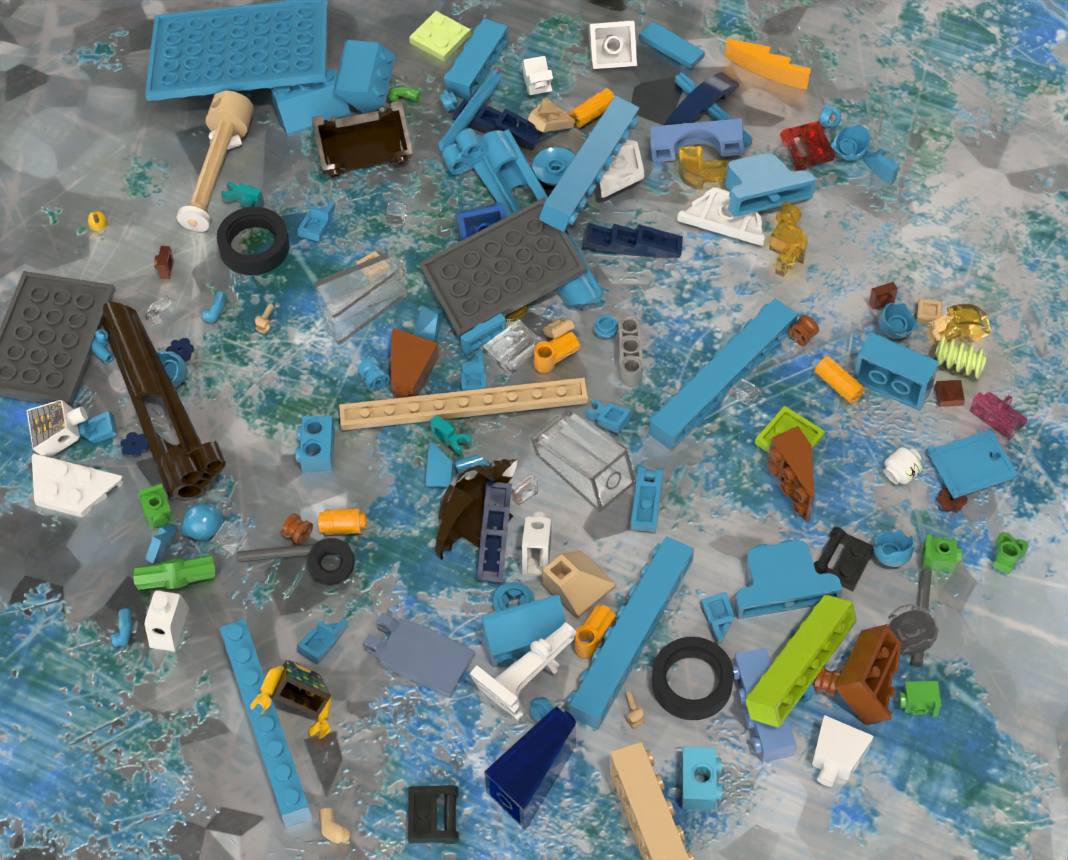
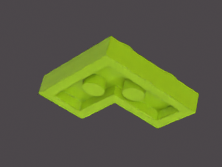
[755,406,826,453]

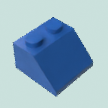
[455,202,506,241]

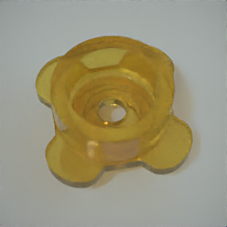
[776,202,802,229]

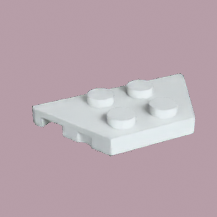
[589,133,644,197]
[677,187,765,246]
[32,453,124,517]

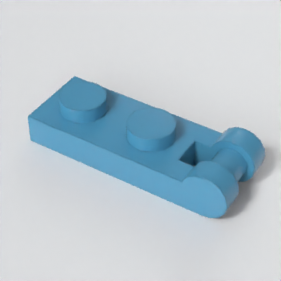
[631,466,664,532]

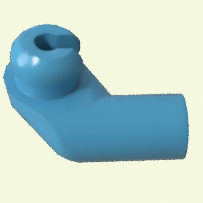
[202,291,227,323]
[92,329,114,364]
[454,455,490,473]
[111,609,133,647]

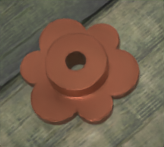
[937,487,968,511]

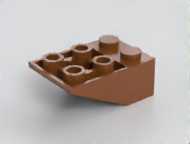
[767,426,814,523]

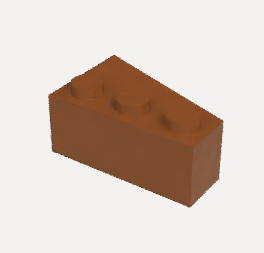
[835,624,901,725]

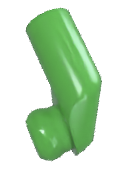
[387,86,421,102]

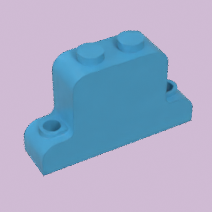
[725,153,817,217]
[735,540,843,619]

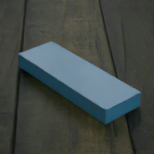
[639,21,705,69]

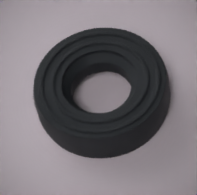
[308,538,355,585]

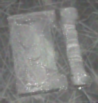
[482,319,545,376]

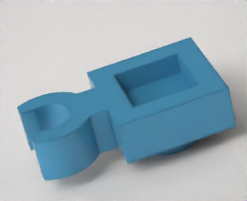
[585,400,632,434]

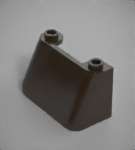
[312,101,413,178]

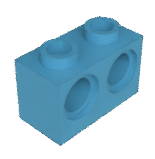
[296,416,335,472]

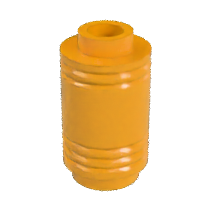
[318,508,367,535]

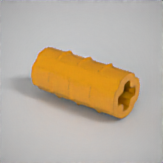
[569,88,615,128]
[814,356,866,404]

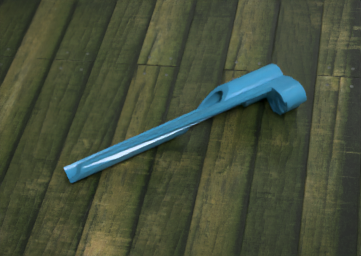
[442,128,603,307]

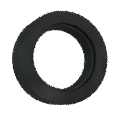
[217,207,290,275]
[652,637,734,720]

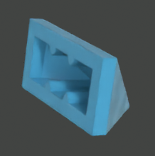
[413,306,445,342]

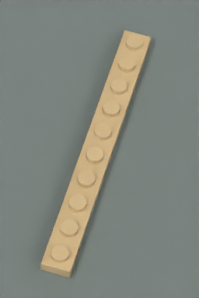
[339,378,588,431]

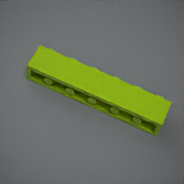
[746,595,857,728]

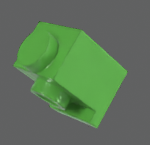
[137,483,174,528]
[922,534,962,573]
[898,681,941,717]

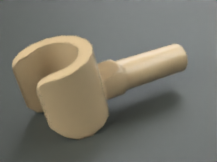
[255,304,274,334]
[625,691,644,728]

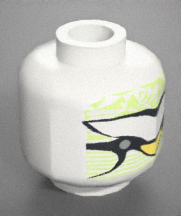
[884,447,922,485]

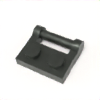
[814,527,874,592]
[408,785,459,844]

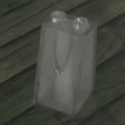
[314,250,408,345]
[530,409,636,512]

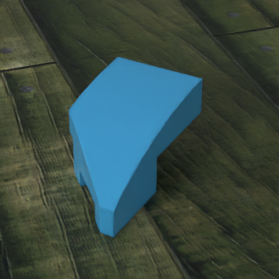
[863,149,899,185]
[298,201,335,242]
[460,350,487,391]
[78,411,117,443]
[425,442,453,488]
[145,523,178,564]
[700,592,735,644]
[297,619,348,665]

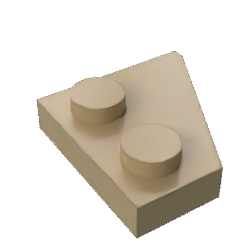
[528,98,576,132]

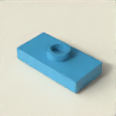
[461,313,506,355]

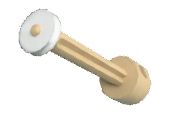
[176,90,254,232]

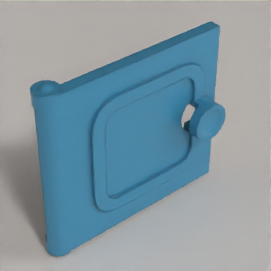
[926,429,1018,499]

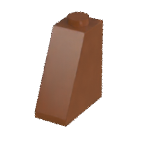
[391,328,439,398]

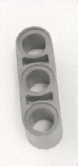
[618,315,643,387]

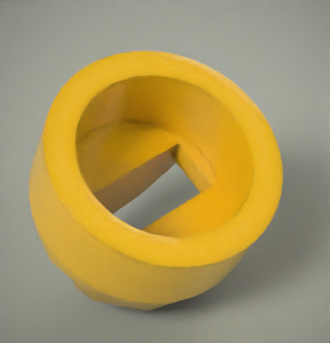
[88,211,108,231]

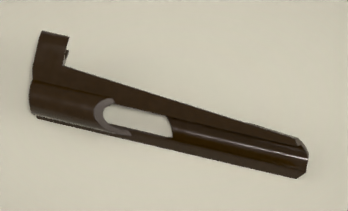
[102,302,226,500]

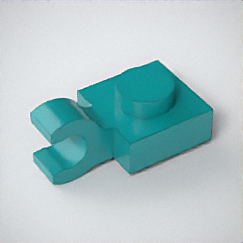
[221,182,264,207]
[430,415,472,455]

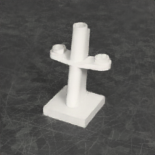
[470,622,577,721]

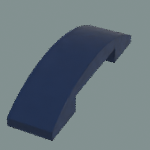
[664,72,739,125]

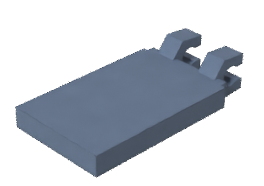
[364,613,475,698]

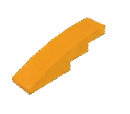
[725,38,811,90]

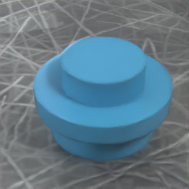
[439,90,458,112]
[594,315,618,338]
[530,697,555,724]

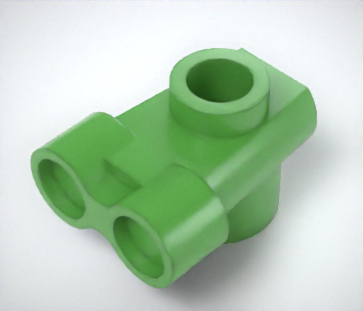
[993,532,1029,574]

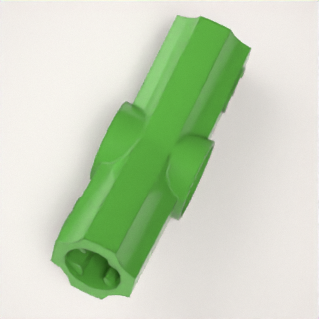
[133,555,216,590]

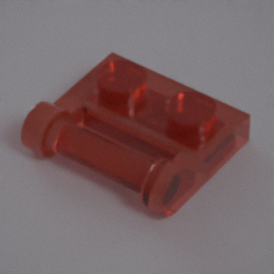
[780,121,835,171]

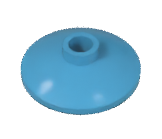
[532,147,575,185]

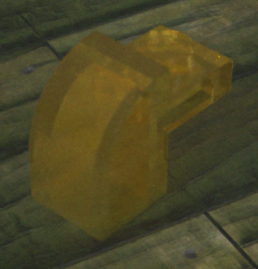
[678,146,727,190]
[769,219,807,277]
[930,304,991,345]

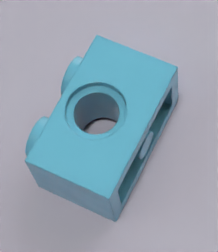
[682,747,722,810]

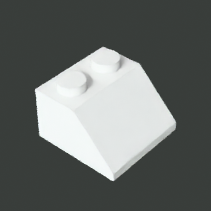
[588,20,637,69]

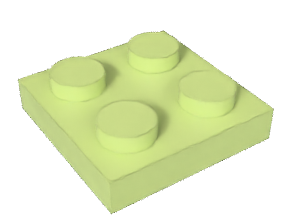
[409,11,471,62]

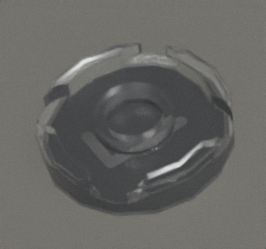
[885,604,939,655]

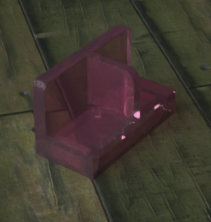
[970,392,1027,440]

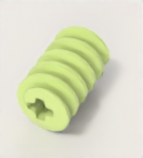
[934,335,989,379]

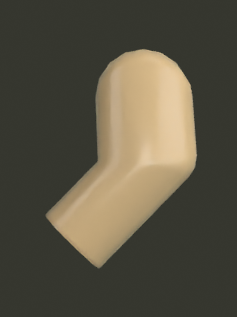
[320,808,351,844]

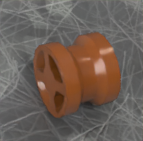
[788,315,819,346]
[281,513,313,545]
[814,666,841,697]

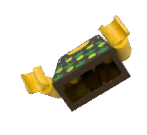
[250,660,332,739]

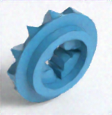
[493,582,535,612]

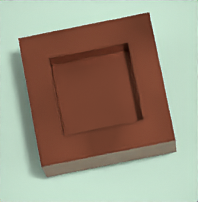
[154,246,174,279]
[869,281,898,310]
[935,380,965,407]

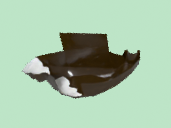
[435,459,517,560]

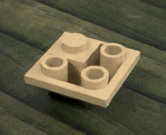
[542,551,616,618]

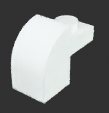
[521,56,553,95]

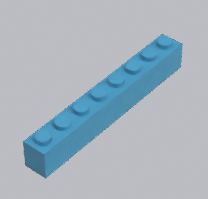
[539,95,639,232]
[649,298,798,451]
[567,536,694,730]
[219,619,312,828]

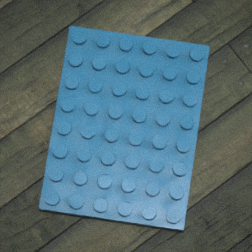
[145,0,328,101]

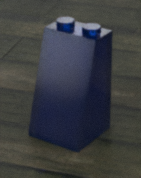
[484,706,576,830]

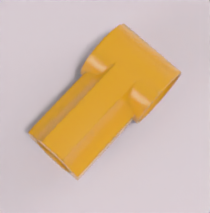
[533,332,580,373]
[574,605,616,659]

